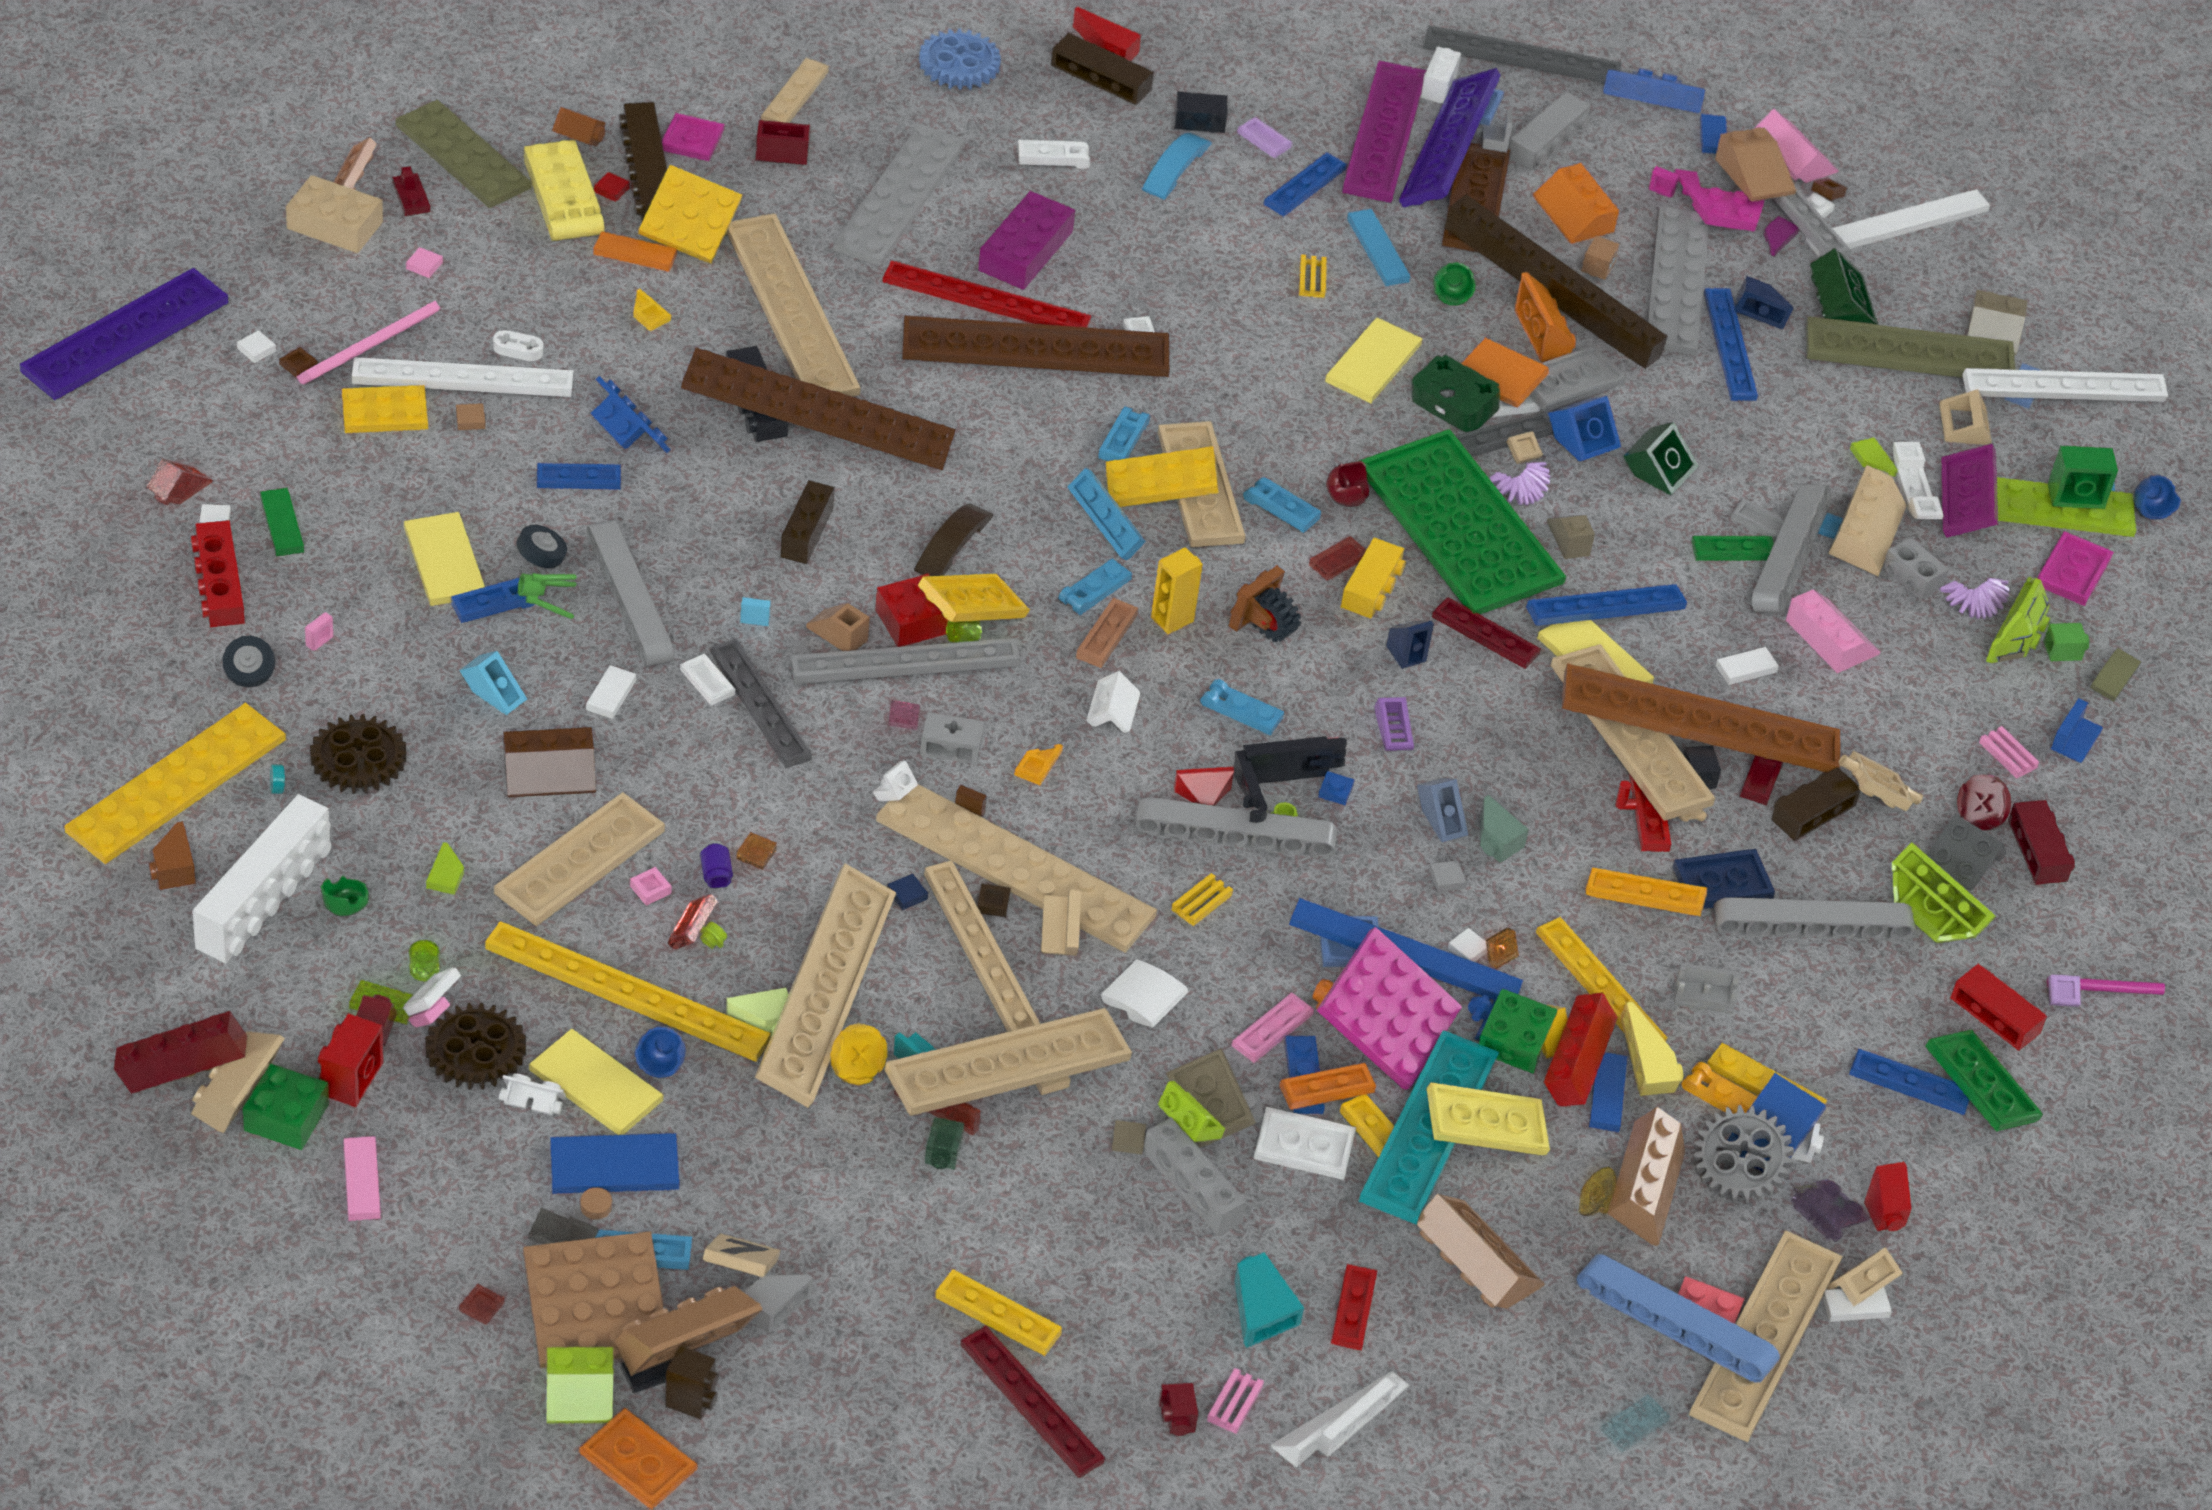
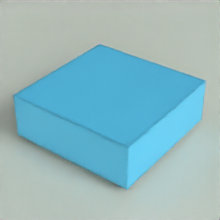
[740,597,771,626]

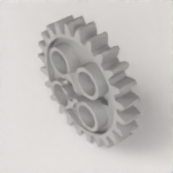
[1693,1105,1794,1204]

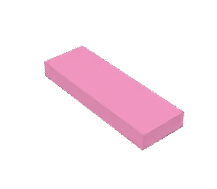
[1232,992,1314,1063]
[344,1136,381,1221]

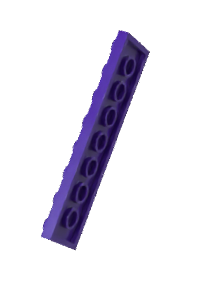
[1399,68,1501,207]
[19,267,229,401]

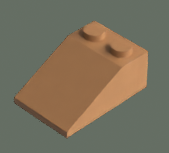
[1715,127,1796,201]

